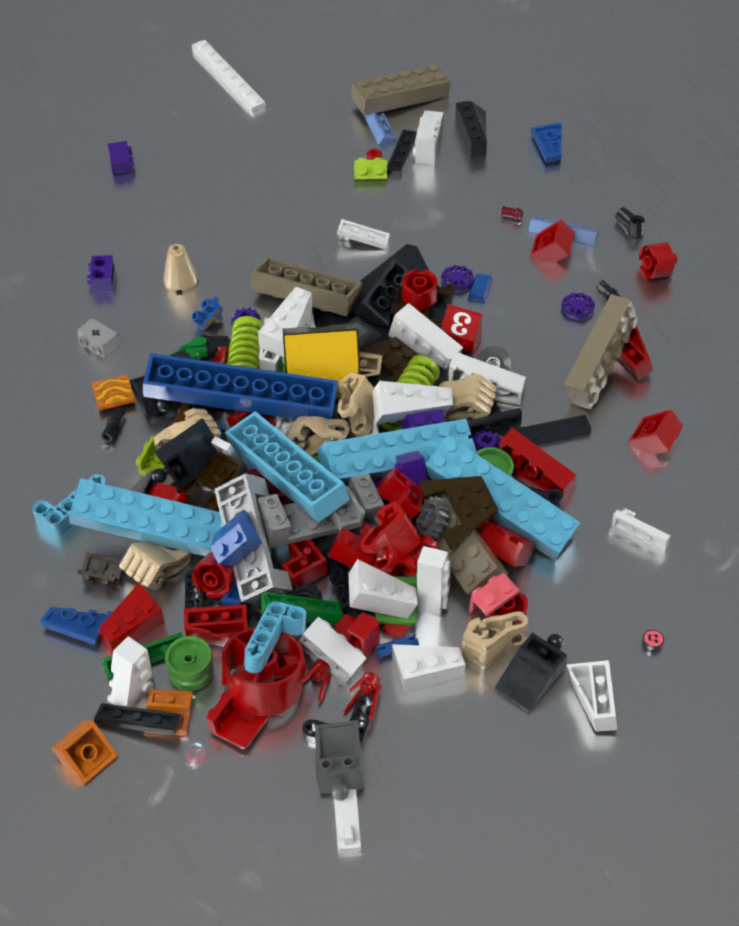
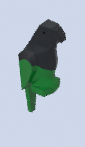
[168,334,231,360]

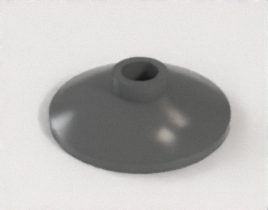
[476,346,511,371]

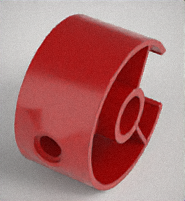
[222,627,306,716]

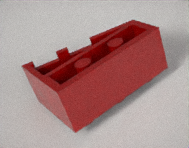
[618,326,653,381]
[476,519,536,567]
[98,583,165,655]
[184,604,249,647]

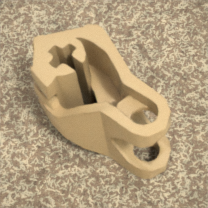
[337,372,374,437]
[439,374,496,420]
[154,408,221,468]
[285,415,350,456]
[119,541,192,591]
[461,612,528,669]

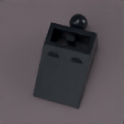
[129,375,182,417]
[151,418,217,489]
[494,632,567,712]

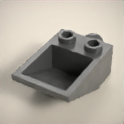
[315,720,364,801]

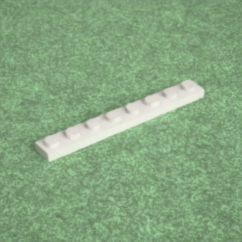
[192,40,266,113]

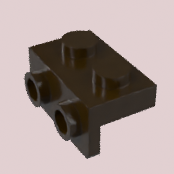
[77,552,124,587]

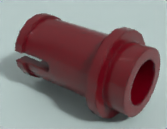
[501,206,523,221]

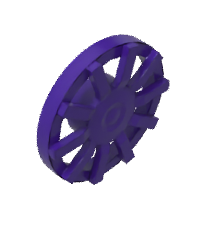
[441,265,474,291]
[561,292,595,319]

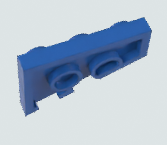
[40,607,113,645]

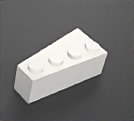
[413,111,443,166]
[258,287,312,357]
[388,303,463,370]
[449,351,526,405]
[372,381,453,425]
[417,546,451,616]

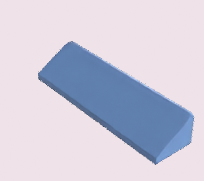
[364,112,397,145]
[529,216,599,245]

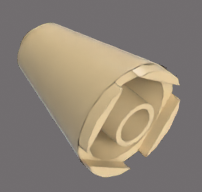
[163,244,198,292]

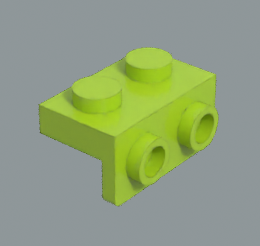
[354,158,387,181]
[136,436,164,476]

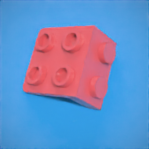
[469,572,520,616]

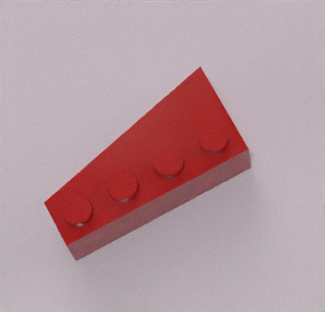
[499,428,576,500]

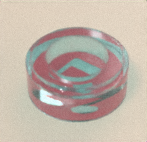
[184,743,207,766]

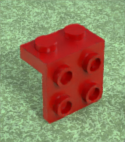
[206,688,268,749]

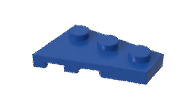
[531,122,562,162]

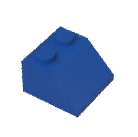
[210,510,262,567]

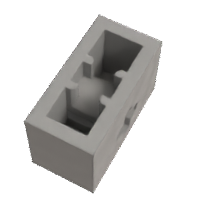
[77,318,120,358]

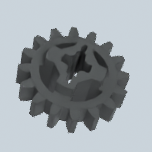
[415,496,449,540]

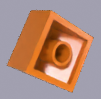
[51,720,118,784]

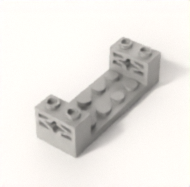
[214,473,293,604]
[257,473,384,549]

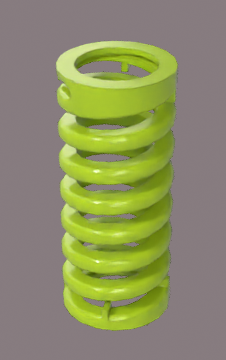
[227,316,263,369]
[381,355,440,431]

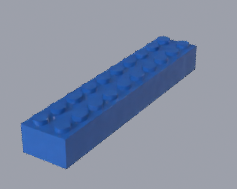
[143,353,338,419]

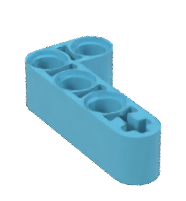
[32,474,107,536]
[244,602,306,673]

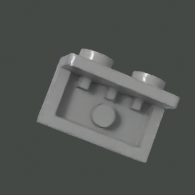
[330,486,365,531]

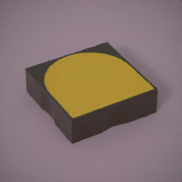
[282,323,361,403]

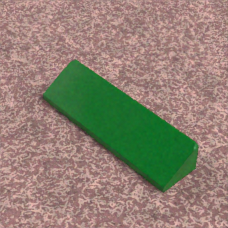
[261,592,344,626]
[101,632,183,679]

